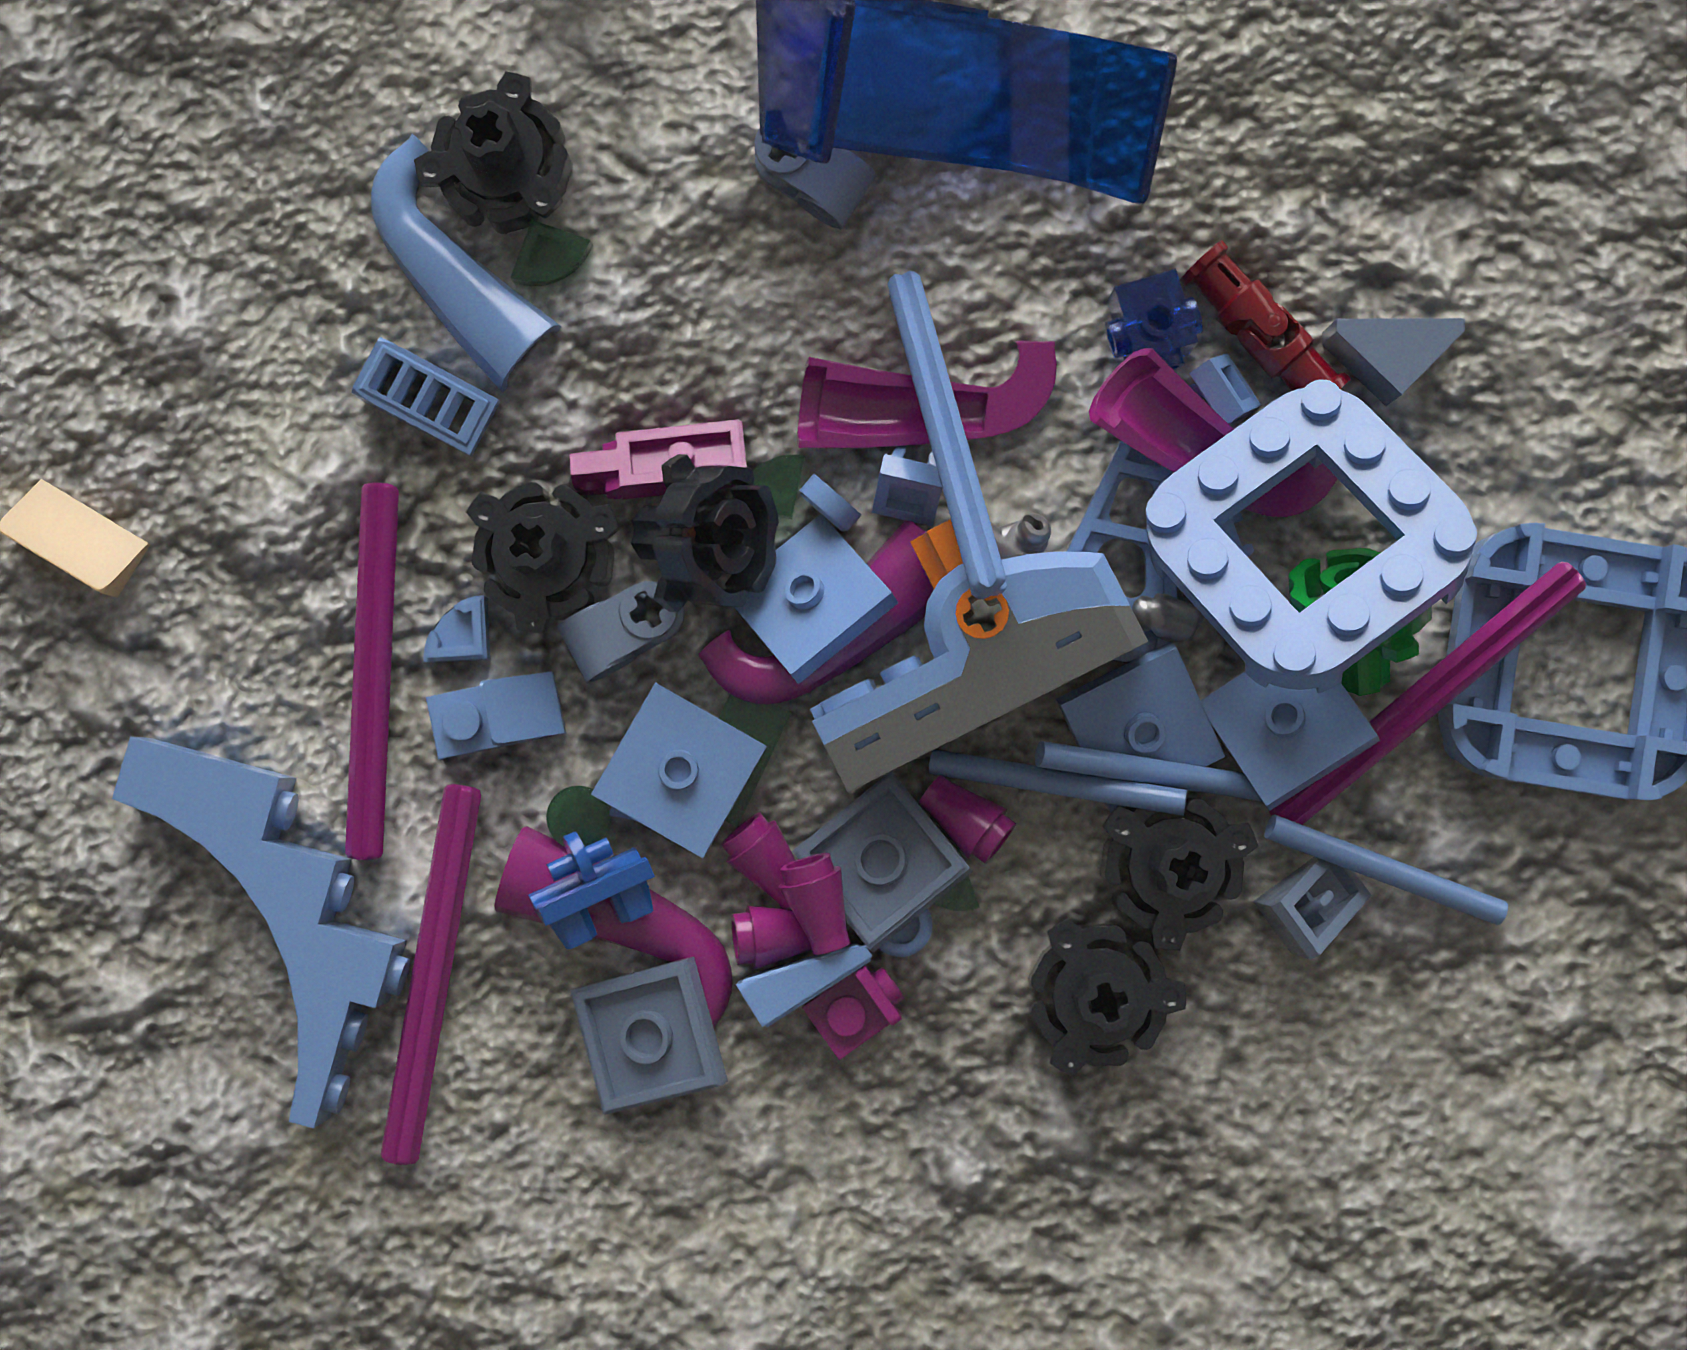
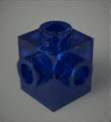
[1105,269,1203,370]

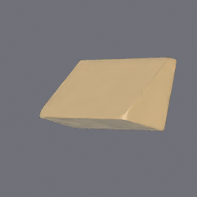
[0,479,151,598]

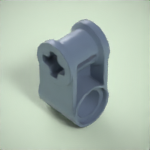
[755,116,876,230]
[557,581,685,684]

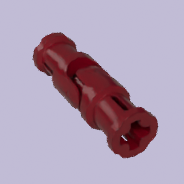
[1180,240,1351,391]

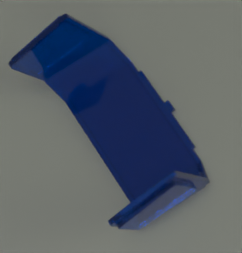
[756,0,1177,204]

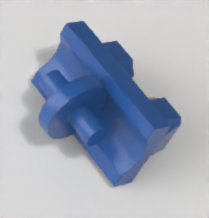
[528,831,655,950]

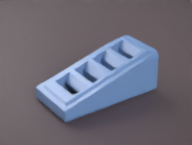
[352,337,500,457]
[736,942,872,1027]

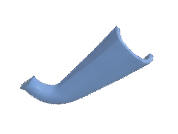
[371,134,562,393]

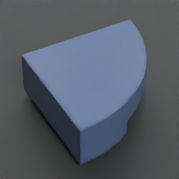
[424,595,491,663]

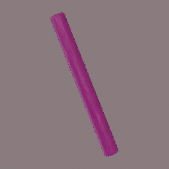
[345,483,399,860]
[1269,562,1587,825]
[381,784,481,1165]

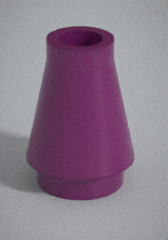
[918,775,1016,864]
[721,812,796,909]
[779,853,850,955]
[731,906,812,970]

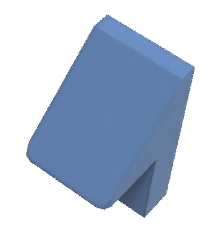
[426,671,566,760]

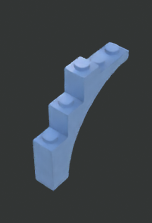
[112,736,410,1128]

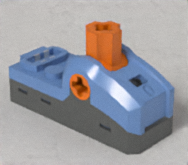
[810,519,1148,792]

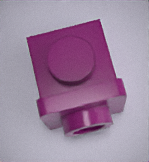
[802,964,905,1060]

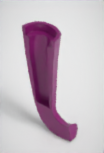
[797,340,1057,448]
[1089,348,1337,517]
[699,520,934,705]
[494,825,733,1029]

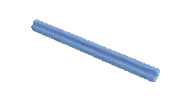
[887,271,1007,599]

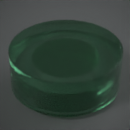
[546,786,612,847]

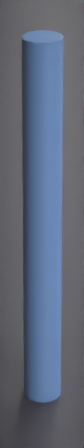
[1035,741,1263,802]
[929,749,1187,816]
[1264,814,1508,925]

